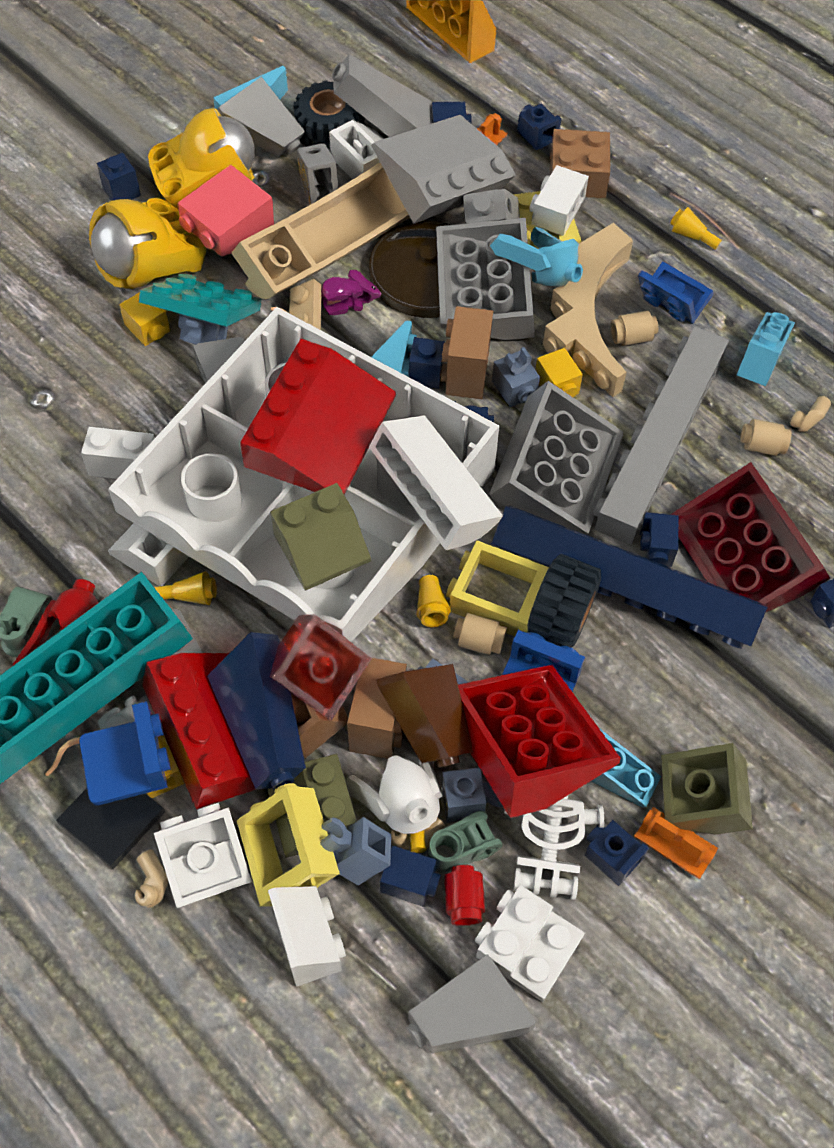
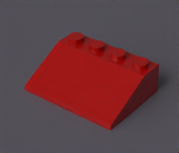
[240,338,396,495]
[142,653,257,810]
[458,665,621,818]

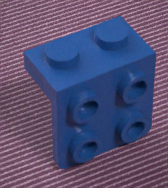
[638,261,714,324]
[502,630,585,692]
[79,701,171,805]

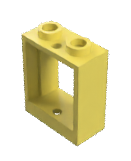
[446,540,549,637]
[237,783,340,907]

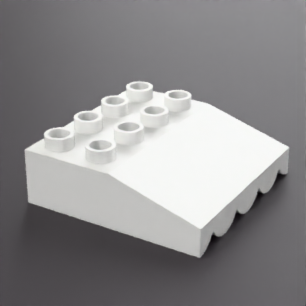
[108,307,499,650]

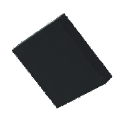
[56,788,165,869]

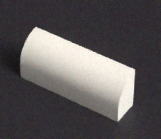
[369,415,503,550]

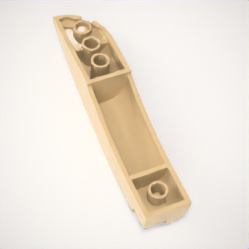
[232,163,410,299]

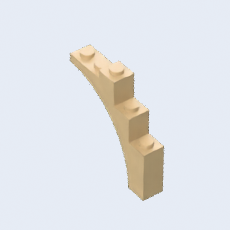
[543,223,633,397]

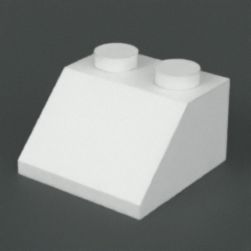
[268,886,346,987]

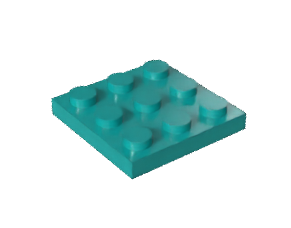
[139,274,262,327]

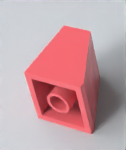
[178,165,274,257]

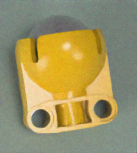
[148,108,255,210]
[89,198,207,289]

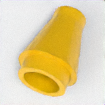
[416,575,451,627]

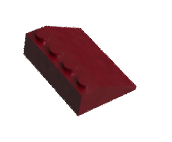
[670,462,831,612]

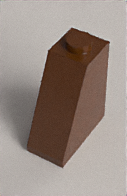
[376,664,473,768]

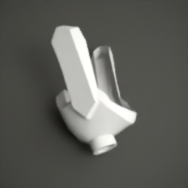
[345,755,442,834]

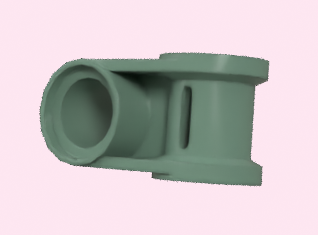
[0,586,53,657]
[427,811,503,874]

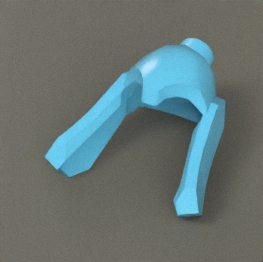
[490,227,583,287]

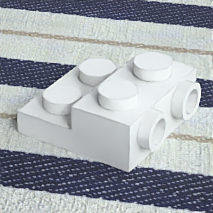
[154,803,252,908]
[475,885,585,1003]

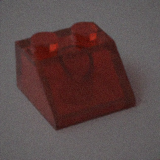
[270,614,372,721]

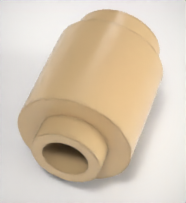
[611,311,658,346]
[740,419,791,456]
[453,613,507,655]

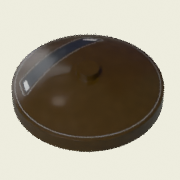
[369,221,450,318]

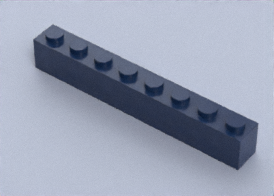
[491,506,768,649]

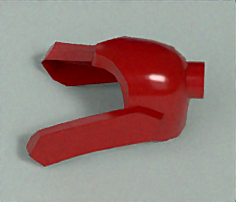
[13,579,99,666]

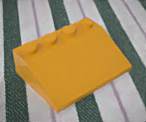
[406,0,496,63]

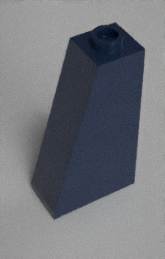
[207,632,306,791]

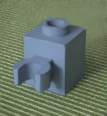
[178,314,228,345]
[492,347,540,407]
[441,768,503,823]
[320,817,391,885]

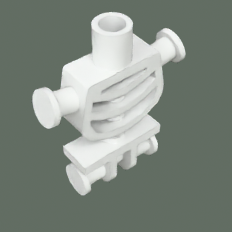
[504,796,604,900]

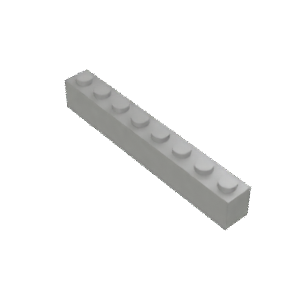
[593,327,729,545]

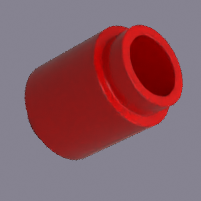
[444,865,485,926]

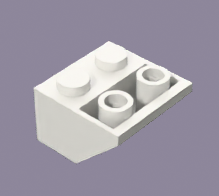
[329,120,384,180]
[108,523,189,586]

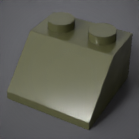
[270,483,371,591]
[661,743,753,835]
[268,754,357,858]

